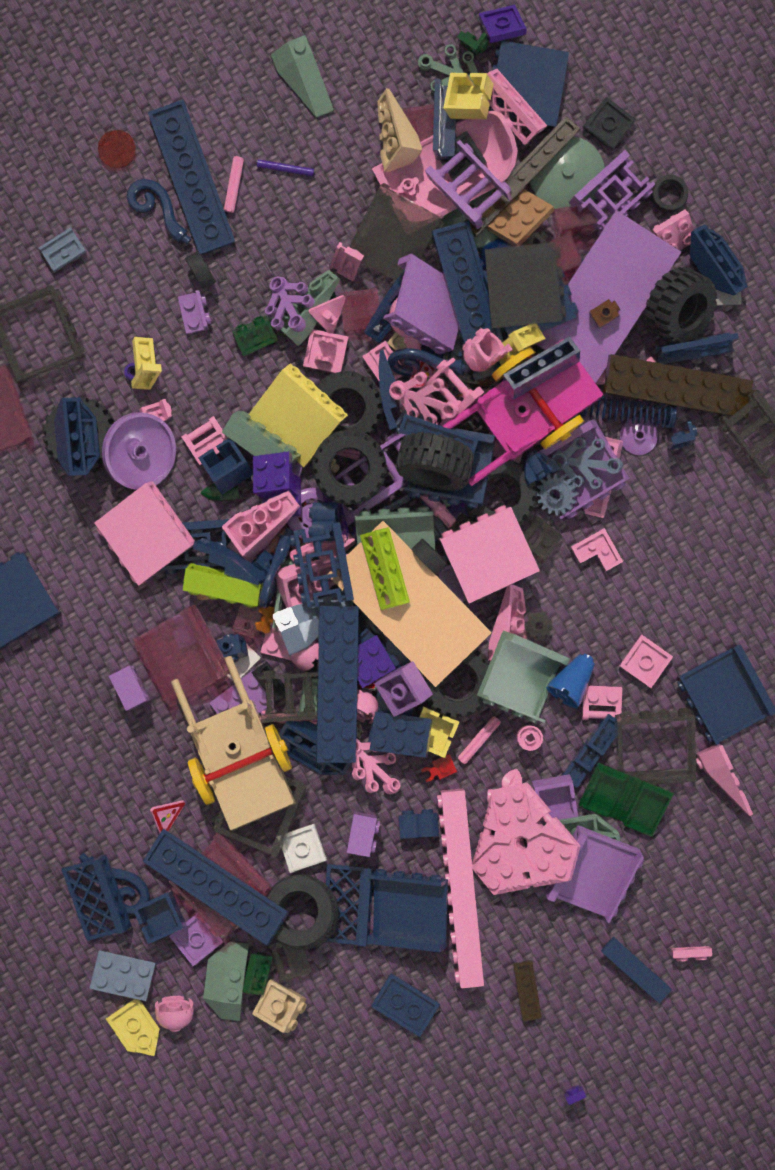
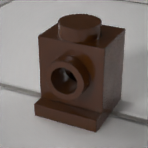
[589,299,620,329]

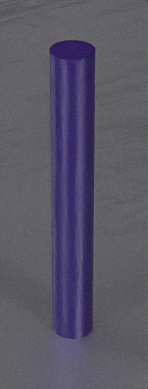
[257,159,314,176]

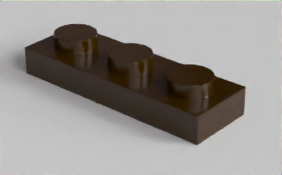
[513,960,542,1021]

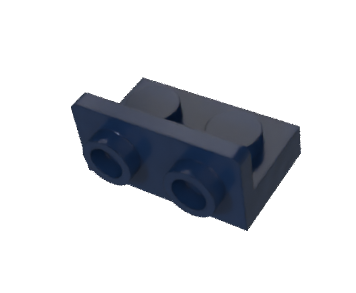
[667,421,698,450]

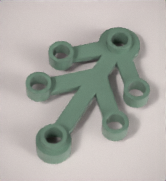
[418,44,478,92]

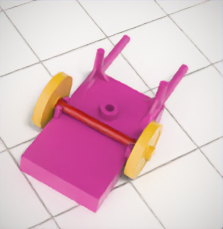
[443,339,603,486]

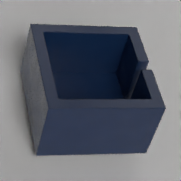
[198,438,253,495]
[132,891,187,944]

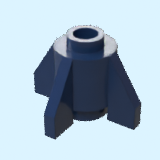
[524,451,560,484]

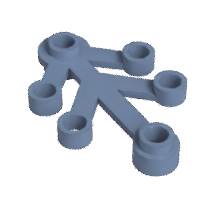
[551,437,623,489]

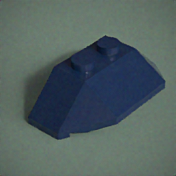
[690,224,748,296]
[54,397,100,476]
[279,721,352,775]

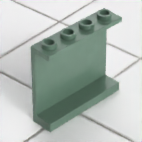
[355,506,435,550]

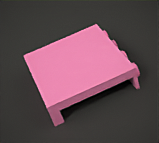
[95,481,195,586]
[439,505,540,603]

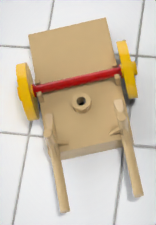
[171,656,296,830]

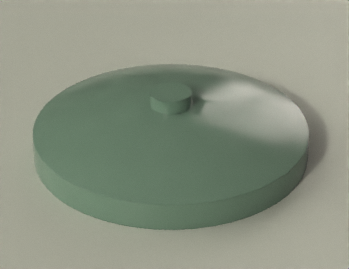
[530,136,605,213]

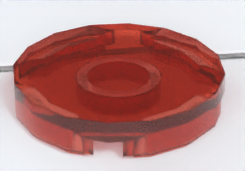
[98,130,136,168]

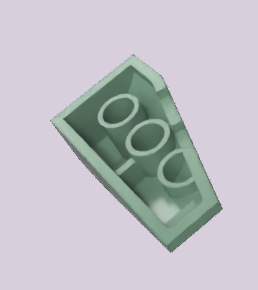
[271,35,334,118]
[268,270,340,346]

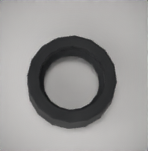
[651,175,688,213]
[185,251,216,290]
[411,539,447,575]

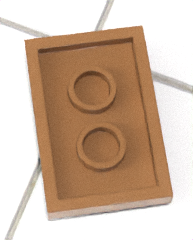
[487,189,554,248]

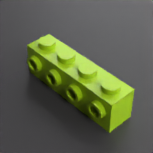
[183,563,264,608]

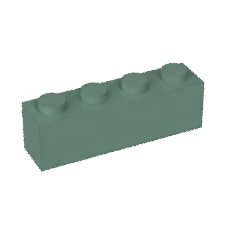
[222,411,301,468]

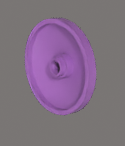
[102,412,176,490]

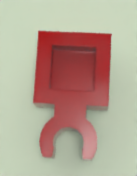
[421,754,457,782]

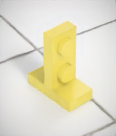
[499,322,546,365]
[131,337,161,390]

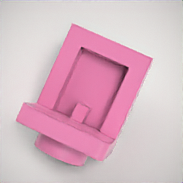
[139,399,172,421]

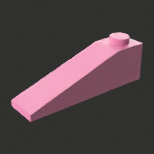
[222,491,300,559]

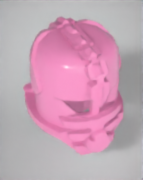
[462,328,512,372]

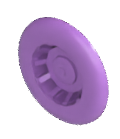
[287,488,339,539]

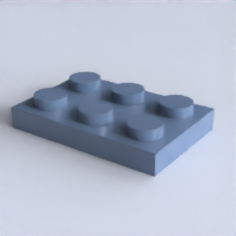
[89,950,156,1002]

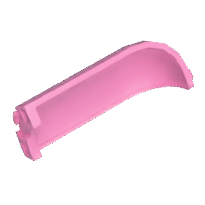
[372,111,518,235]

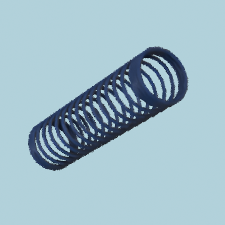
[578,396,677,430]

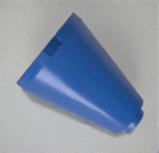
[546,654,595,709]

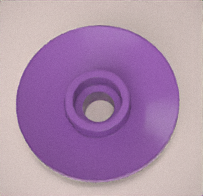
[620,417,658,455]

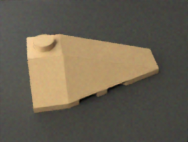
[378,89,422,172]

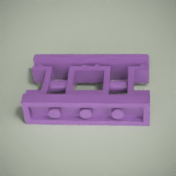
[568,150,655,236]

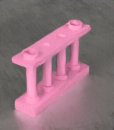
[401,358,484,426]

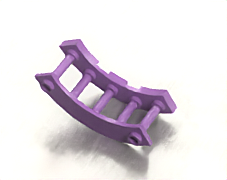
[334,432,408,530]

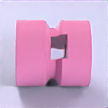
[516,725,543,751]

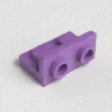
[178,290,211,335]

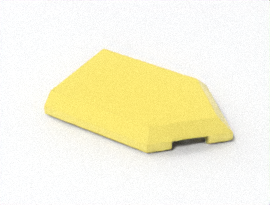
[106,999,160,1056]

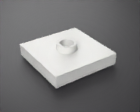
[278,824,327,873]

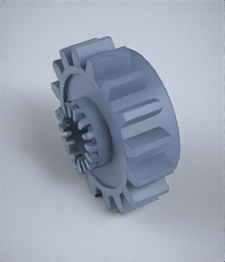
[537,472,579,515]

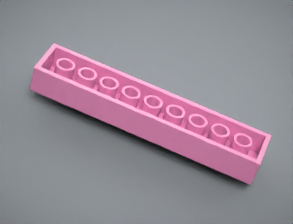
[437,788,484,988]

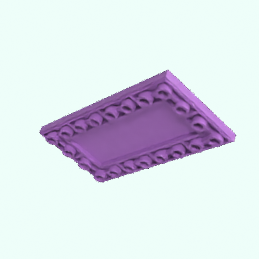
[536,210,681,383]

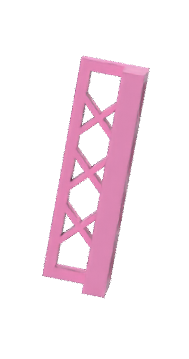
[487,69,547,145]

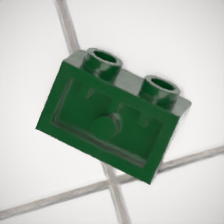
[457,31,489,56]
[232,316,278,356]
[242,952,272,995]

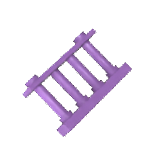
[425,140,512,229]

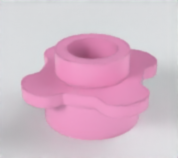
[398,175,419,196]

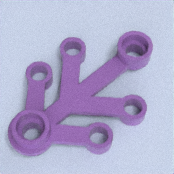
[265,276,315,332]

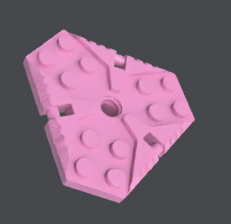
[472,783,581,895]

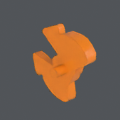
[255,606,275,633]

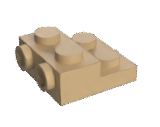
[252,979,307,1033]

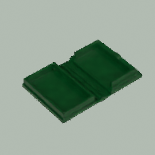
[578,763,674,837]

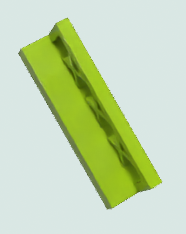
[360,527,410,610]

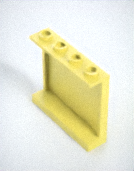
[249,363,348,467]

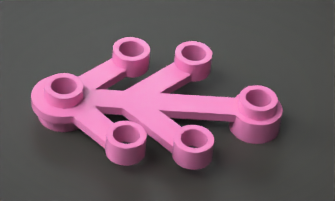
[389,372,459,424]
[352,738,400,794]

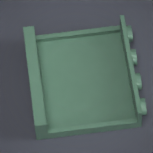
[477,630,570,724]

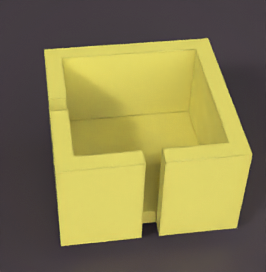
[443,73,493,120]
[419,706,459,758]

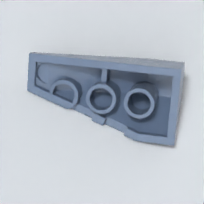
[272,591,352,656]

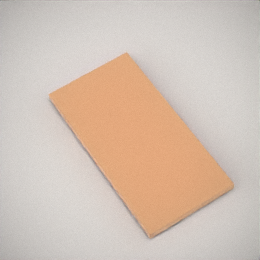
[327,521,492,687]

